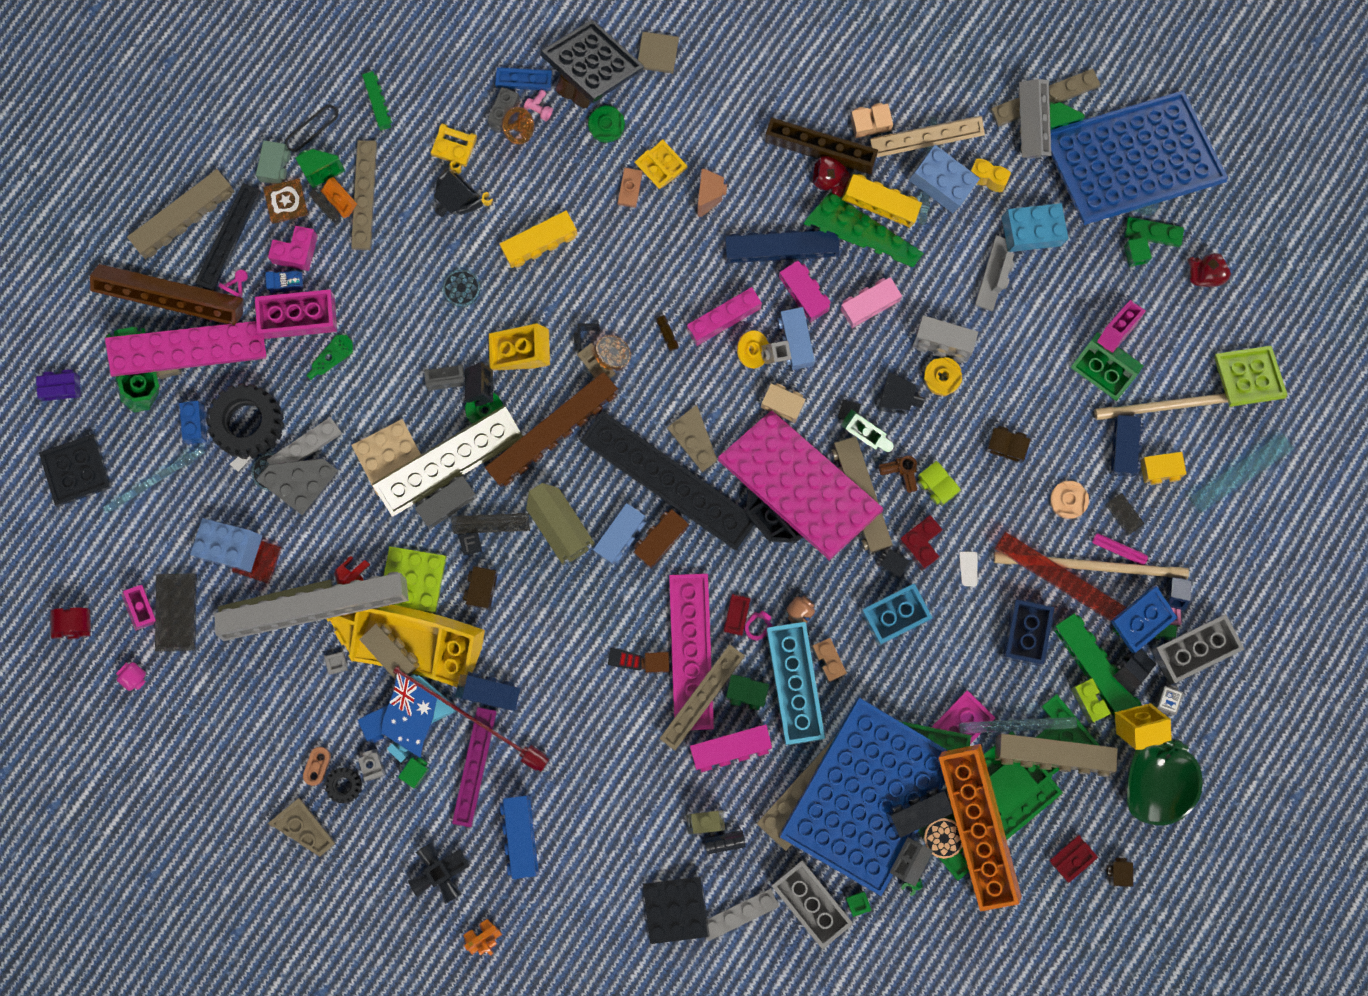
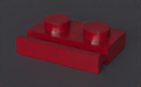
[1048,835,1098,883]

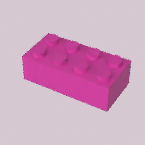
[255,289,337,339]

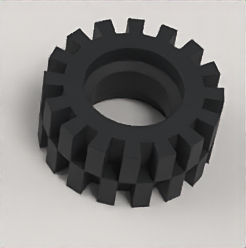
[324,768,362,803]

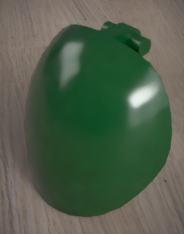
[1126,738,1203,826]

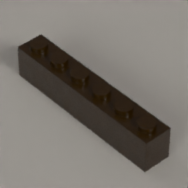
[765,117,878,175]

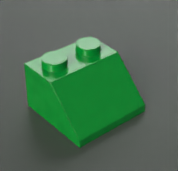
[295,149,345,188]

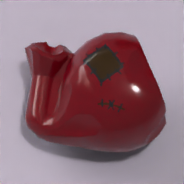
[812,156,851,198]
[1187,253,1231,287]

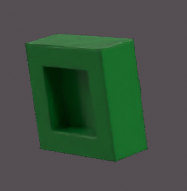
[846,891,872,917]

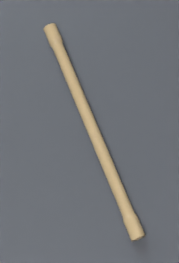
[1094,393,1228,420]
[994,552,1189,579]

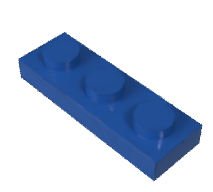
[495,67,552,91]

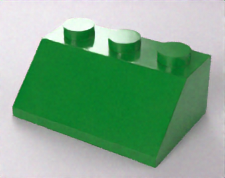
[1070,332,1144,401]

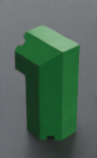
[106,327,159,413]

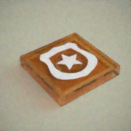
[263,178,309,224]

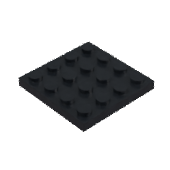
[540,19,644,103]

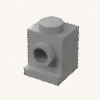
[358,750,386,782]

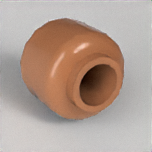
[786,596,815,623]

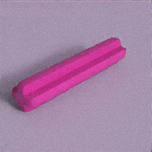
[1092,533,1148,565]

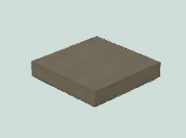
[638,32,679,74]

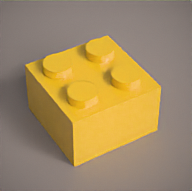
[1115,703,1171,750]

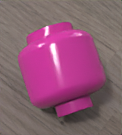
[116,662,146,691]

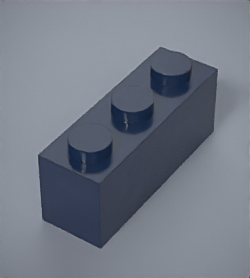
[1110,415,1144,477]
[455,672,521,711]

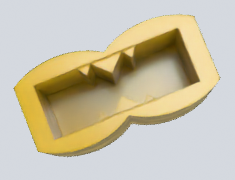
[971,159,1011,192]

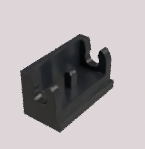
[465,362,493,406]

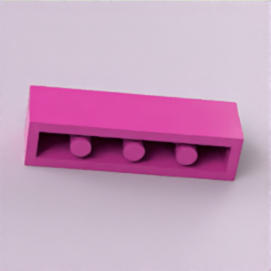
[687,287,762,346]

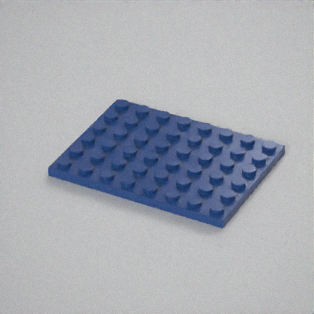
[1050,90,1228,225]
[779,697,948,896]

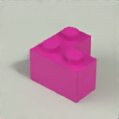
[268,226,318,271]

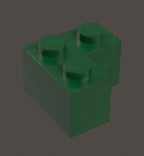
[726,674,769,711]

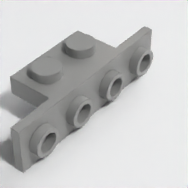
[975,235,1015,311]

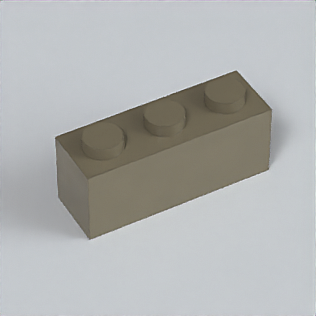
[359,622,420,680]

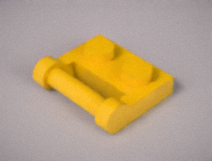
[431,124,477,167]

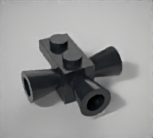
[408,842,470,904]

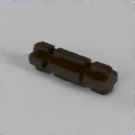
[656,315,679,351]

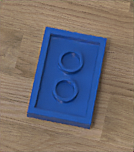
[1111,586,1178,653]

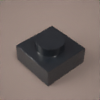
[838,399,861,420]

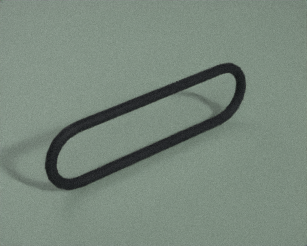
[285,105,339,152]

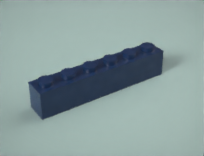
[725,229,840,264]

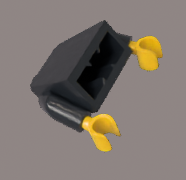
[434,161,493,217]

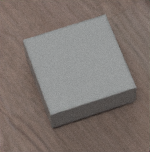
[324,651,348,675]

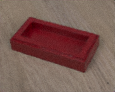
[724,594,751,636]

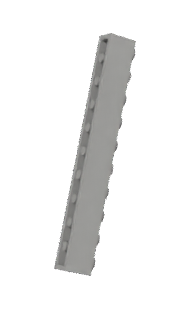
[214,572,409,641]

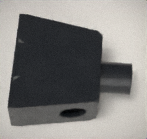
[878,373,925,414]

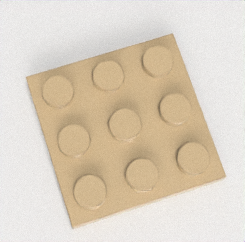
[351,419,421,496]

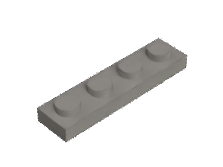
[267,417,342,464]
[706,888,779,941]

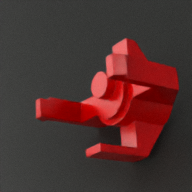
[334,556,370,585]

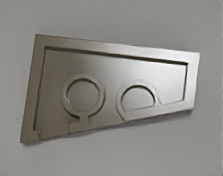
[667,405,717,473]
[268,798,336,857]

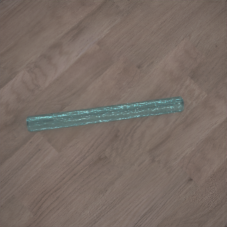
[959,717,1077,734]

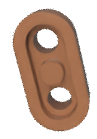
[303,747,331,786]

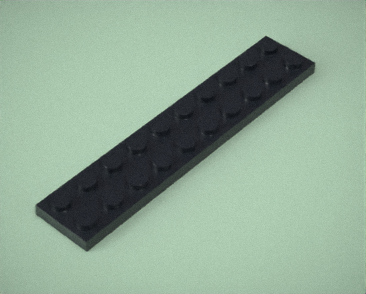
[580,411,754,551]

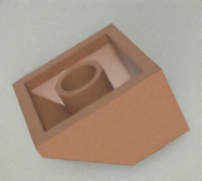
[698,169,727,217]

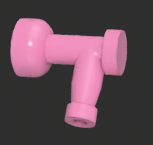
[524,90,553,121]

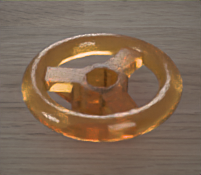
[503,107,534,145]

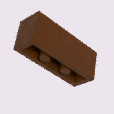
[633,509,689,569]

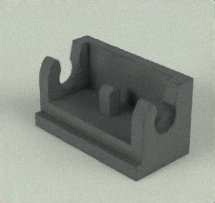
[424,364,465,391]
[890,837,933,886]

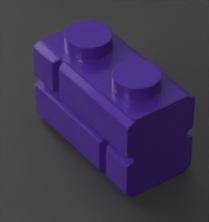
[36,370,81,401]

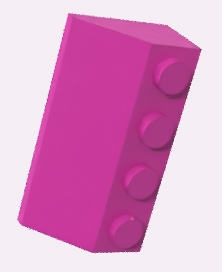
[690,724,772,773]

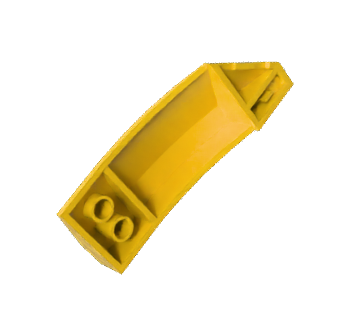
[327,605,485,687]

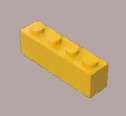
[842,174,922,228]
[499,210,578,268]

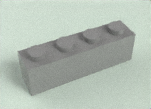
[1018,79,1051,158]

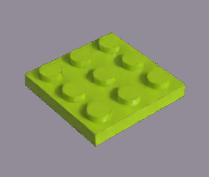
[1214,346,1287,407]
[384,546,447,613]

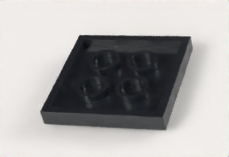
[39,434,112,507]
[643,876,710,944]

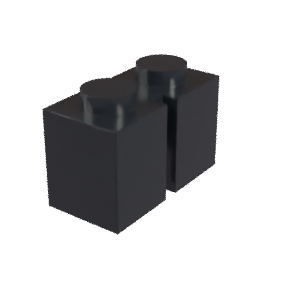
[1113,649,1156,693]

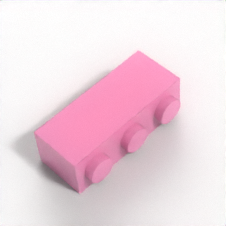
[840,277,902,328]

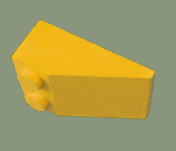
[489,323,550,370]

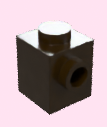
[1106,858,1134,887]

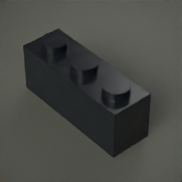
[886,787,953,838]

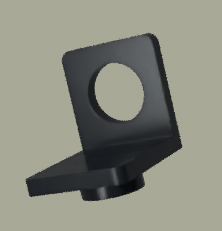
[574,323,600,352]

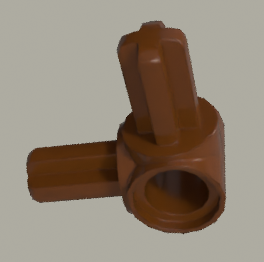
[878,456,917,493]

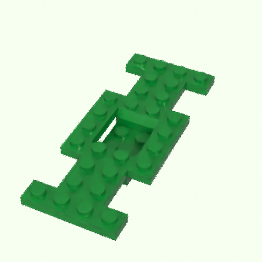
[917,694,1100,881]

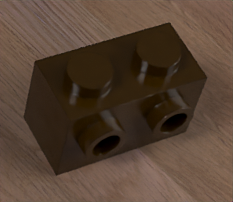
[463,566,498,611]

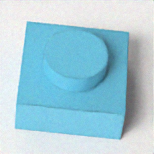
[387,742,413,762]

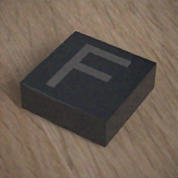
[459,532,483,556]

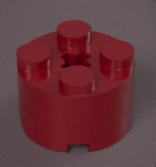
[50,607,91,640]

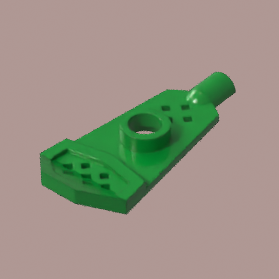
[306,335,353,380]

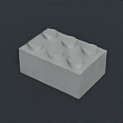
[913,316,978,363]

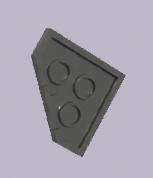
[256,458,338,515]

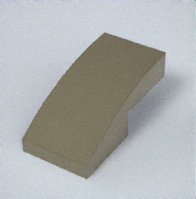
[577,343,616,379]

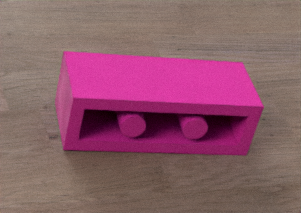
[779,260,830,323]
[1097,300,1146,353]

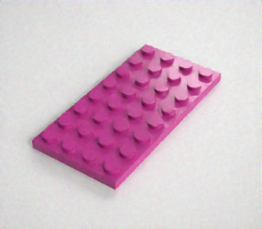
[718,410,883,561]

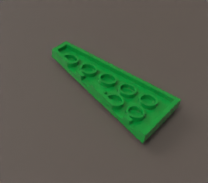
[804,192,924,267]

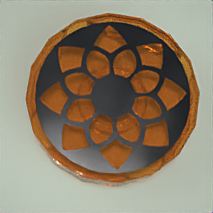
[594,335,631,371]

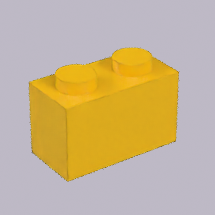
[1140,452,1186,485]

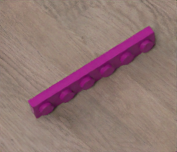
[452,707,497,828]

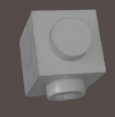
[761,341,791,364]

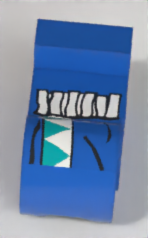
[266,271,303,293]

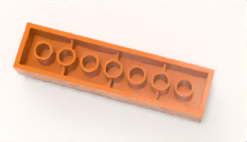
[939,744,1022,911]

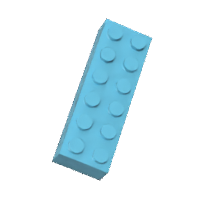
[766,622,825,746]

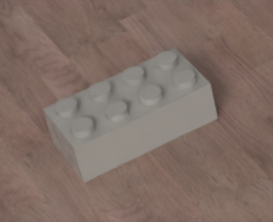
[1152,614,1244,685]
[771,860,853,950]

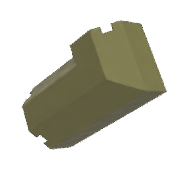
[526,483,595,565]

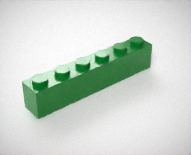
[1052,613,1142,718]

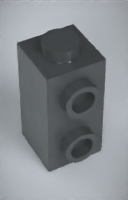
[488,87,520,133]

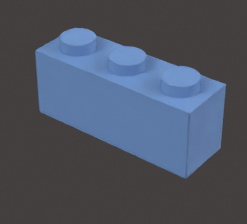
[778,307,815,370]
[593,503,646,565]

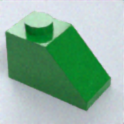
[1049,102,1085,130]

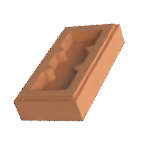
[618,168,643,208]

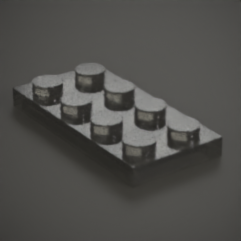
[155,573,197,652]

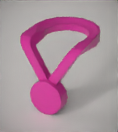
[218,270,248,298]
[744,611,772,641]

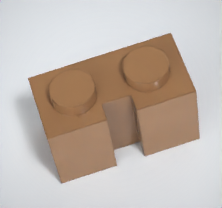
[811,638,847,683]

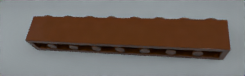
[90,264,244,326]
[485,372,619,488]

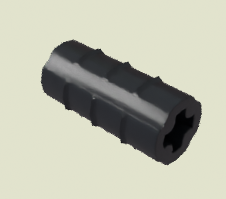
[704,830,746,855]

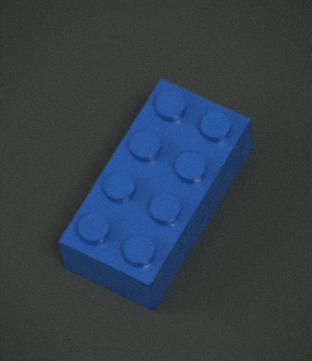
[500,796,539,879]

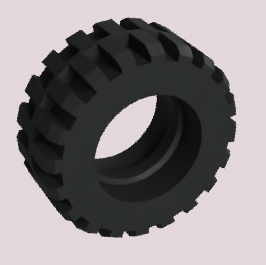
[206,383,284,459]

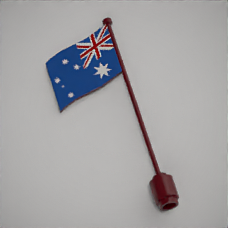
[381,666,549,772]

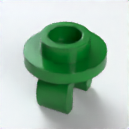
[901,878,923,896]

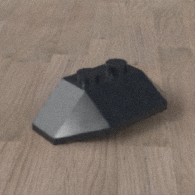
[745,489,804,543]

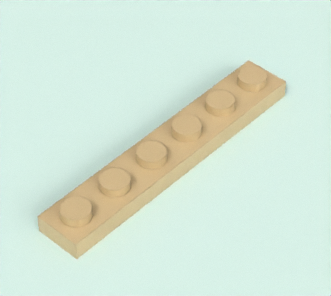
[870,116,985,157]

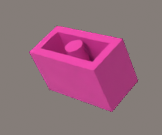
[121,585,156,631]

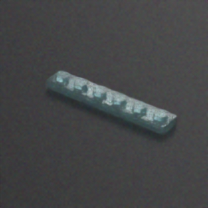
[1189,433,1294,513]

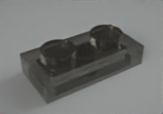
[308,189,341,226]
[1105,493,1145,535]

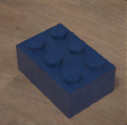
[1002,599,1055,666]

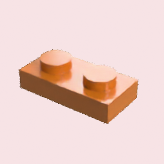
[320,177,357,218]

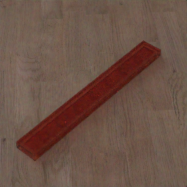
[994,532,1127,622]

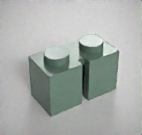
[256,140,291,185]

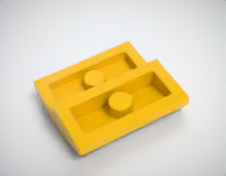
[634,139,688,189]

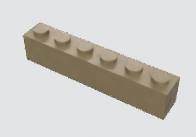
[127,169,235,259]
[831,436,893,554]
[995,734,1117,777]

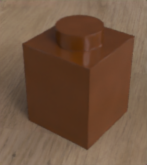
[641,652,669,674]

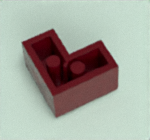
[898,515,942,571]

